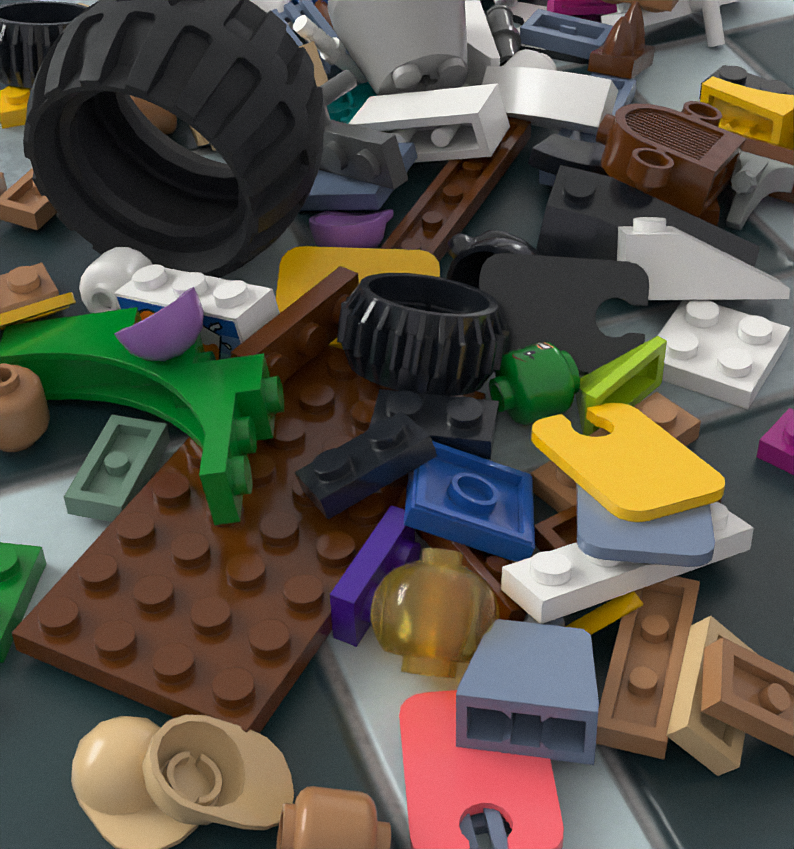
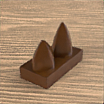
[587,1,655,79]

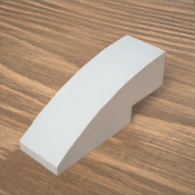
[482,66,618,135]

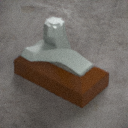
[726,131,794,230]

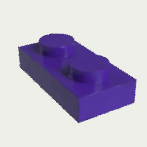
[330,505,421,647]

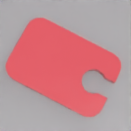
[399,690,564,849]

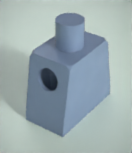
[456,613,599,765]

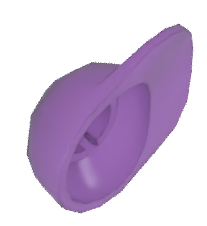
[309,209,393,249]
[114,287,204,361]

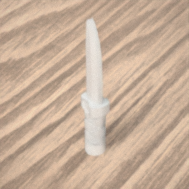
[293,15,368,83]

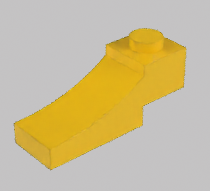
[700,76,794,149]

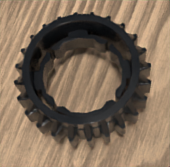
[0,1,88,88]
[337,273,509,396]

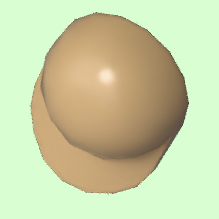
[142,714,294,830]
[71,716,199,849]

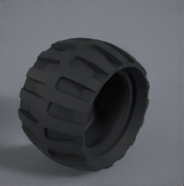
[23,0,326,278]

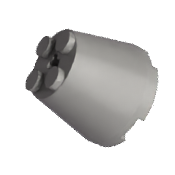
[328,0,468,96]

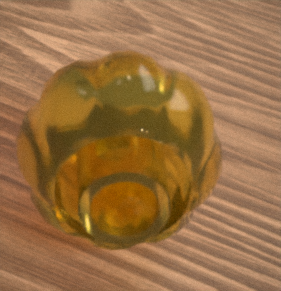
[370,548,500,679]

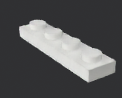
[501,502,754,624]

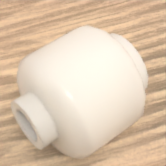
[79,247,153,314]

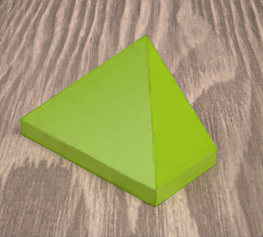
[575,336,667,436]

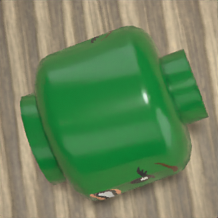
[489,342,580,425]

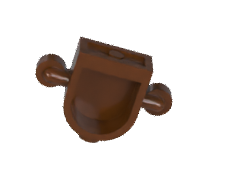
[595,101,746,218]

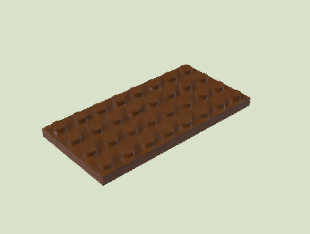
[12,345,486,733]

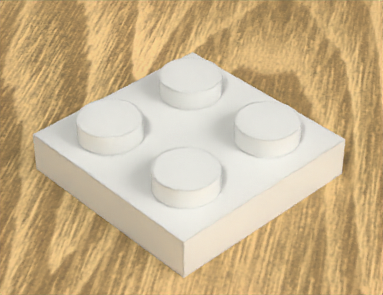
[658,300,791,410]

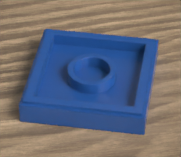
[404,441,535,562]

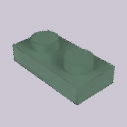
[64,415,170,522]

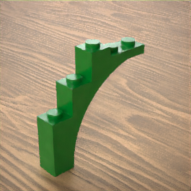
[0,307,284,525]

